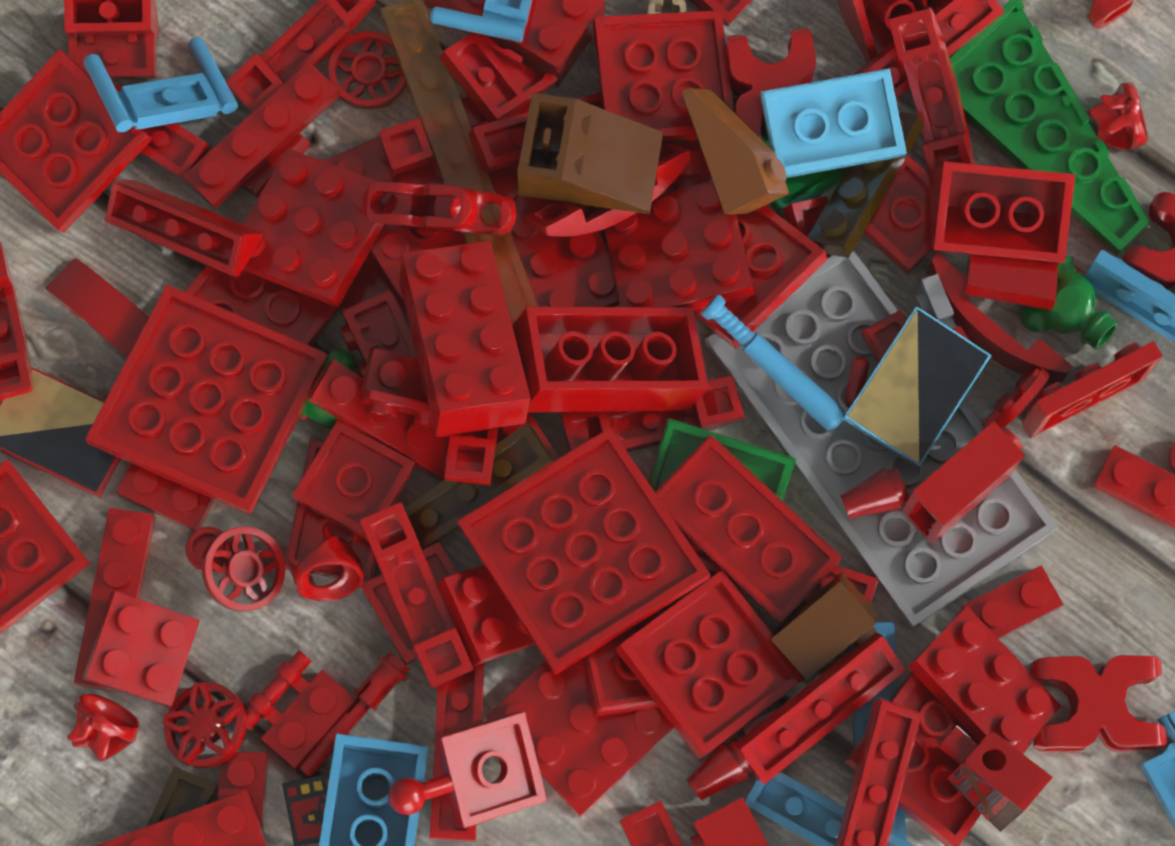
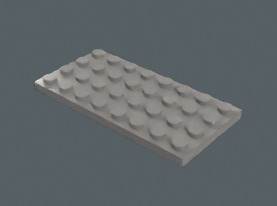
[705,251,1058,630]

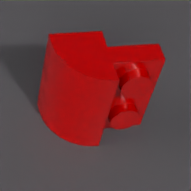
[64,0,159,79]

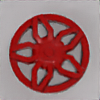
[328,31,409,109]
[981,367,1050,429]
[202,526,286,612]
[163,682,247,769]

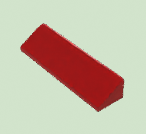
[105,180,263,277]

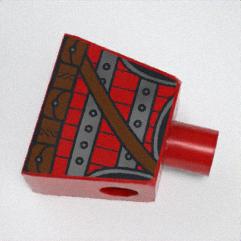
[939,726,1053,832]

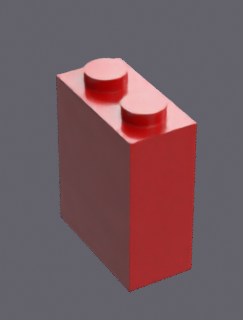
[901,421,1025,545]

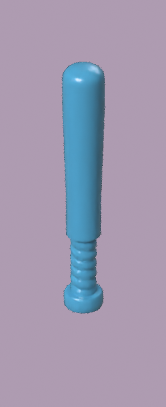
[701,294,845,430]

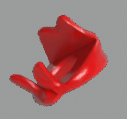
[1088,82,1149,150]
[285,526,364,601]
[67,694,140,761]

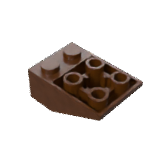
[517,93,663,214]

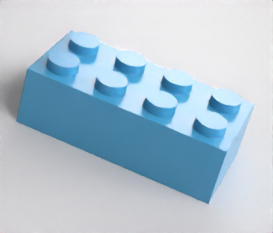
[319,734,429,846]

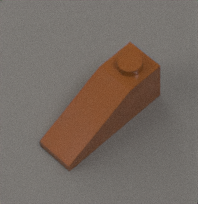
[682,88,789,214]

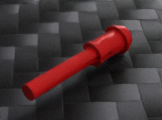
[298,651,410,777]

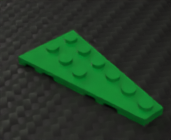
[950,0,1149,256]

